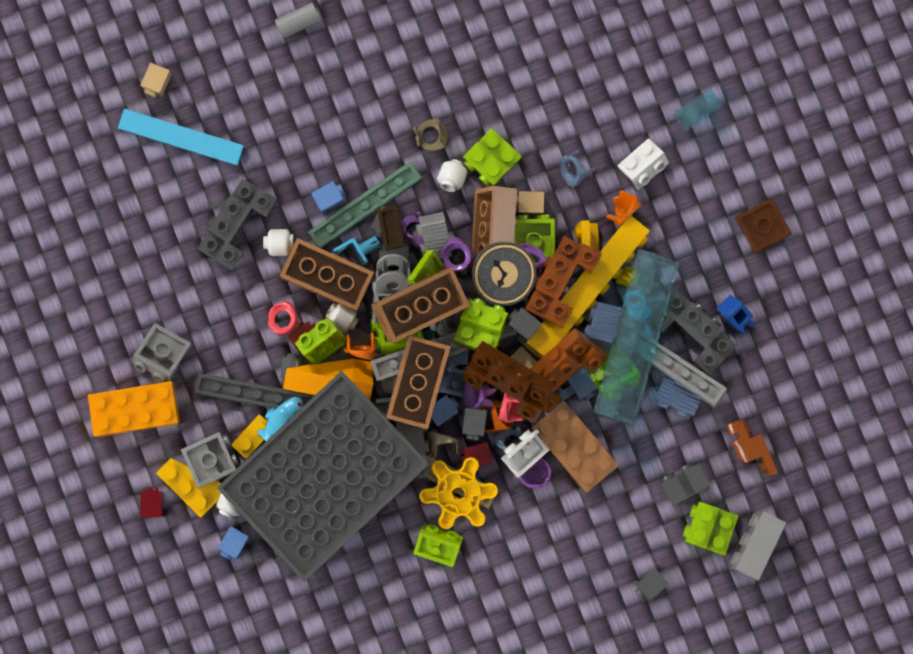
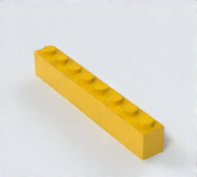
[524,215,650,359]

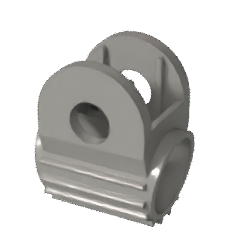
[372,254,411,294]

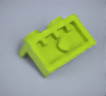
[413,524,463,567]

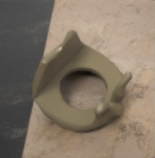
[414,118,449,151]
[427,431,459,459]

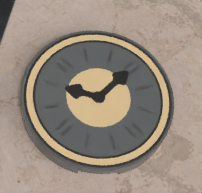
[472,242,536,306]

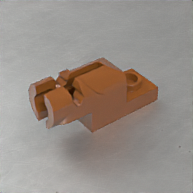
[725,418,778,476]

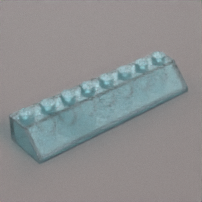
[593,249,679,426]

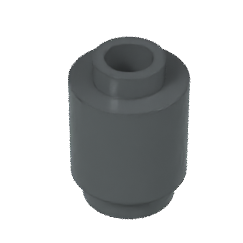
[280,354,303,383]

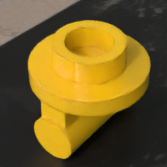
[616,267,640,290]

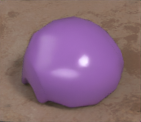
[520,458,551,489]

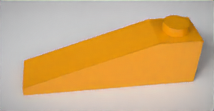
[283,358,373,400]

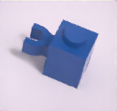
[716,295,755,336]

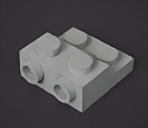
[132,323,191,382]
[181,432,240,489]

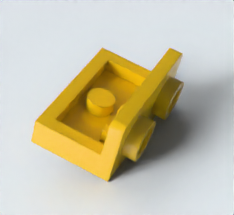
[574,220,599,251]

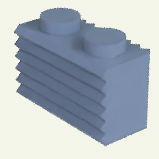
[584,302,623,352]
[654,376,701,418]

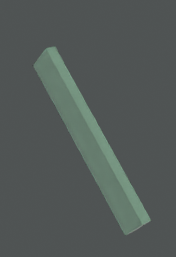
[307,161,422,249]

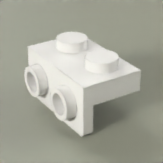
[617,138,669,190]
[501,429,550,478]

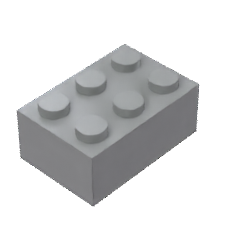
[730,511,786,581]

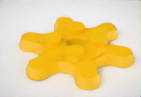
[419,457,498,529]

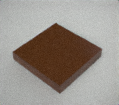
[735,197,792,254]

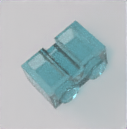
[674,88,722,132]

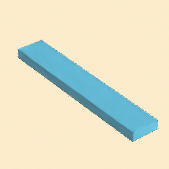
[118,109,244,166]

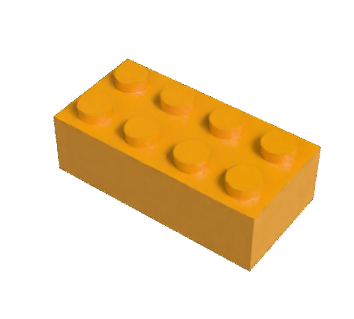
[88,381,180,438]

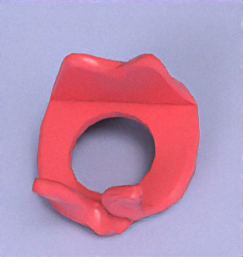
[268,301,301,336]
[498,392,524,423]

